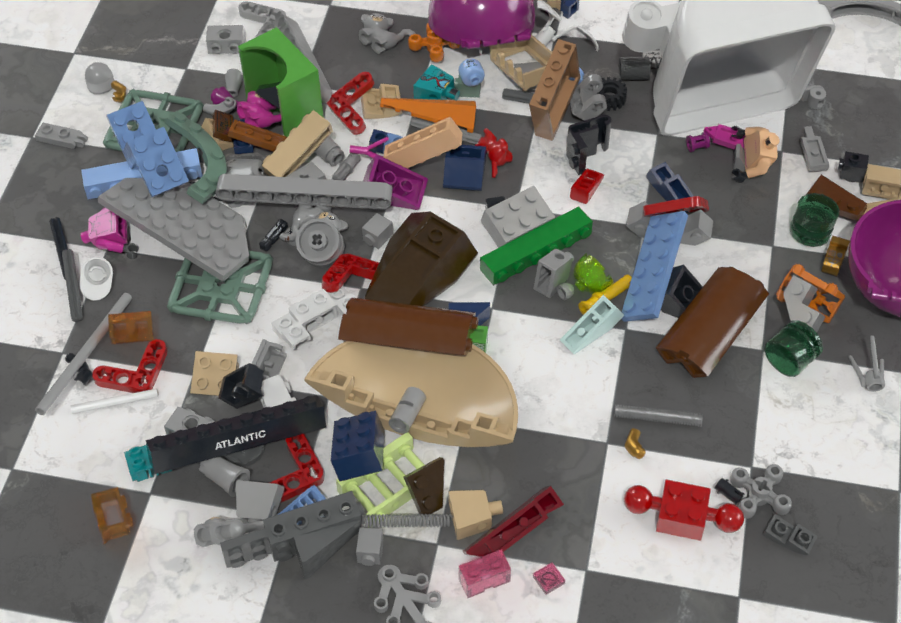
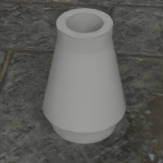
[225,69,243,97]

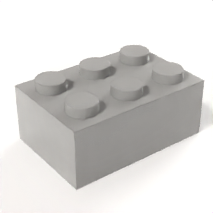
[480,186,555,248]

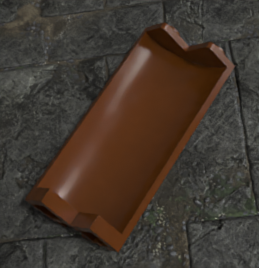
[656,267,769,378]
[338,298,478,355]

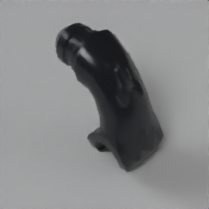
[65,353,93,386]

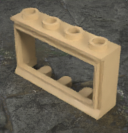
[489,35,552,91]

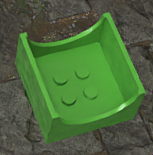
[238,27,323,137]

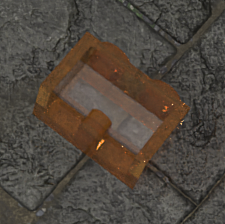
[108,311,154,344]
[91,487,133,545]

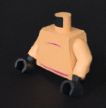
[731,126,780,183]

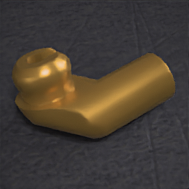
[111,80,126,102]
[625,428,646,459]

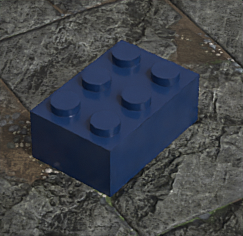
[330,410,384,482]

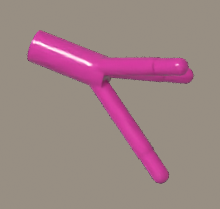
[349,137,389,158]

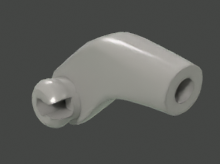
[203,97,237,116]

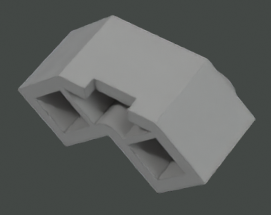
[783,275,825,335]

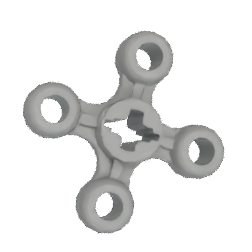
[730,464,792,519]

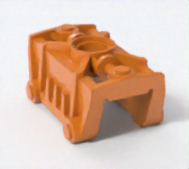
[776,264,846,323]

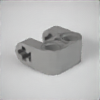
[570,74,607,121]

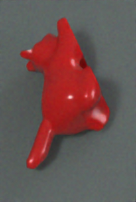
[474,128,513,178]

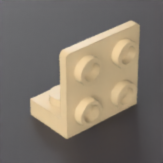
[862,164,901,200]

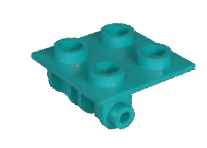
[124,445,172,482]

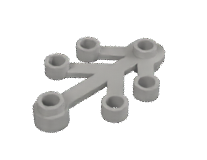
[374,565,441,623]

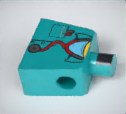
[413,64,460,100]

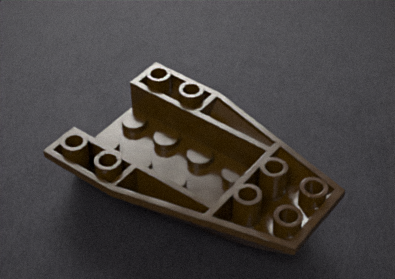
[364,211,478,306]

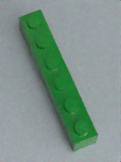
[480,206,593,286]

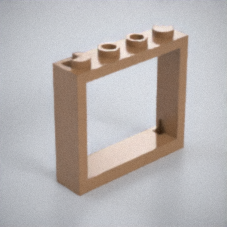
[529,39,581,141]

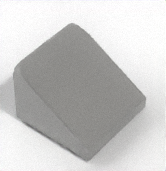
[733,144,745,172]

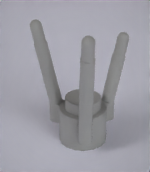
[848,335,885,392]

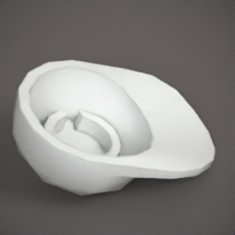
[80,257,113,301]

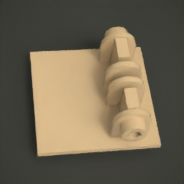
[190,351,239,396]

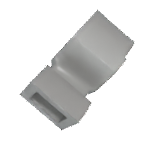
[801,79,826,109]

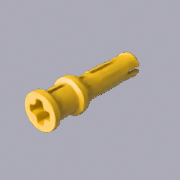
[579,274,632,315]

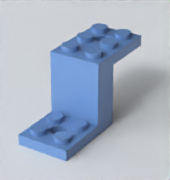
[106,101,189,197]

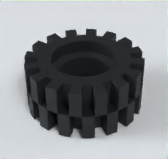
[597,77,627,111]

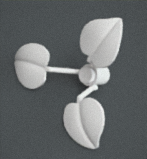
[535,0,599,51]

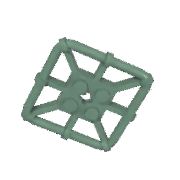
[103,89,204,152]
[167,250,273,324]

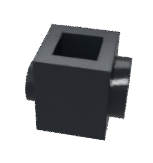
[838,151,869,182]

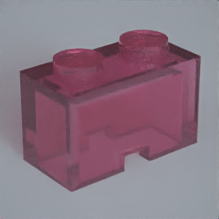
[458,549,511,598]

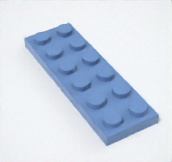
[621,211,688,322]

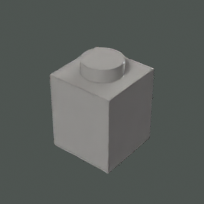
[362,213,393,249]
[356,527,384,566]

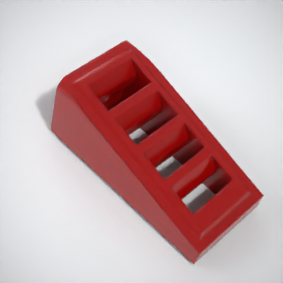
[570,168,604,204]

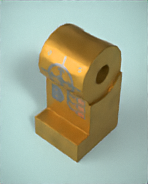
[821,235,850,276]

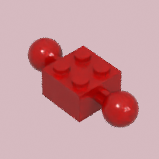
[624,479,744,541]

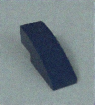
[646,161,694,213]

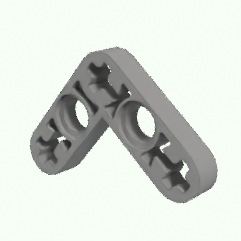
[238,1,286,38]

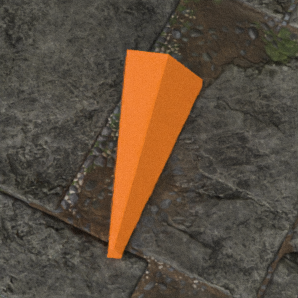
[380,98,476,133]

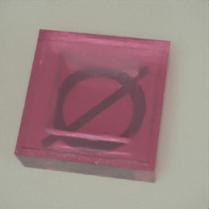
[533,563,565,595]

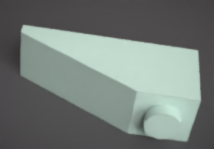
[560,295,624,354]

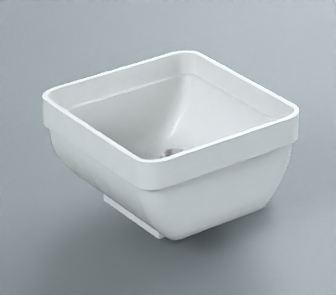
[622,0,836,136]

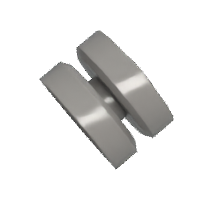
[295,218,345,268]

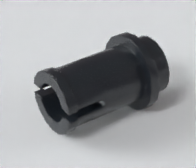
[714,478,745,505]

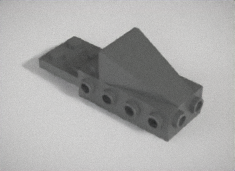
[220,491,365,579]

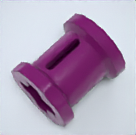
[686,132,710,152]

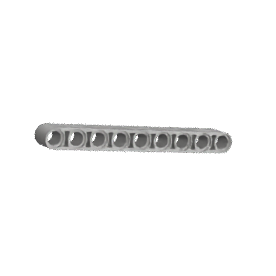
[215,174,393,209]

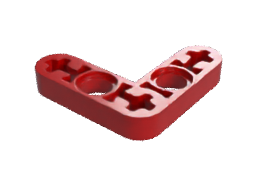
[327,72,374,135]
[643,196,709,217]
[322,254,379,293]
[92,339,168,393]
[269,434,324,503]

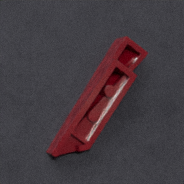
[462,486,564,559]

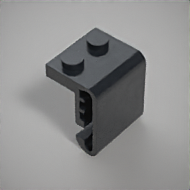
[566,115,612,175]

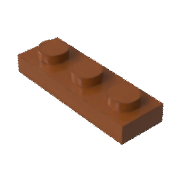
[228,120,287,152]

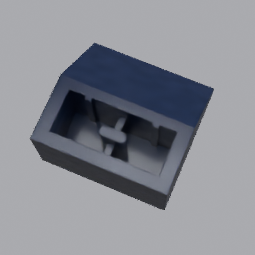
[443,145,486,191]

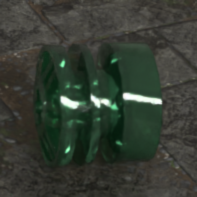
[790,193,839,247]
[764,320,823,377]

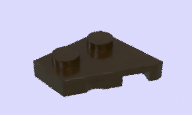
[403,457,444,518]

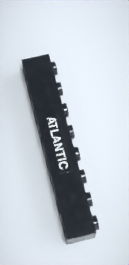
[146,395,326,474]

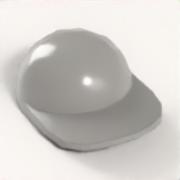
[85,62,114,94]

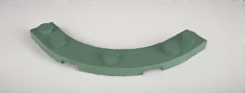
[165,111,227,204]

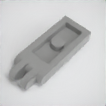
[35,123,88,149]

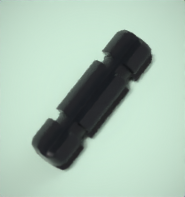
[259,219,288,252]

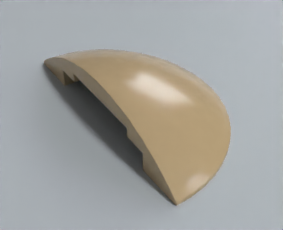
[304,341,518,447]

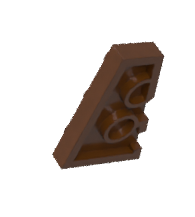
[803,174,867,221]

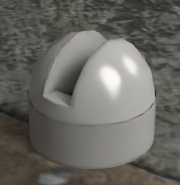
[556,283,574,301]

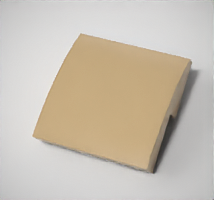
[360,84,403,119]

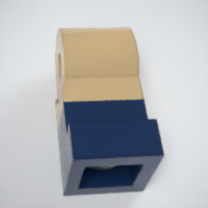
[547,0,579,19]

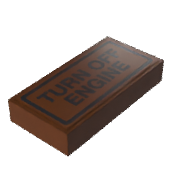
[213,110,233,142]

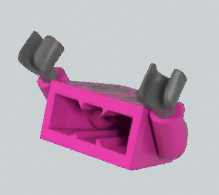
[80,207,138,259]

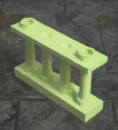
[336,432,424,528]

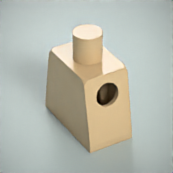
[448,490,503,540]

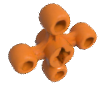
[408,23,461,62]

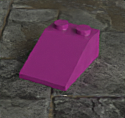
[363,154,428,210]

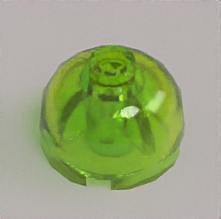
[574,253,613,293]

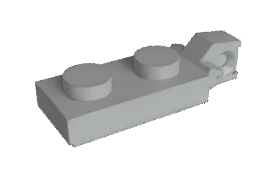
[800,126,829,172]

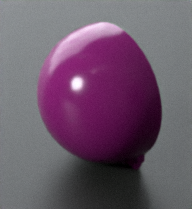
[428,0,535,49]
[848,200,901,317]

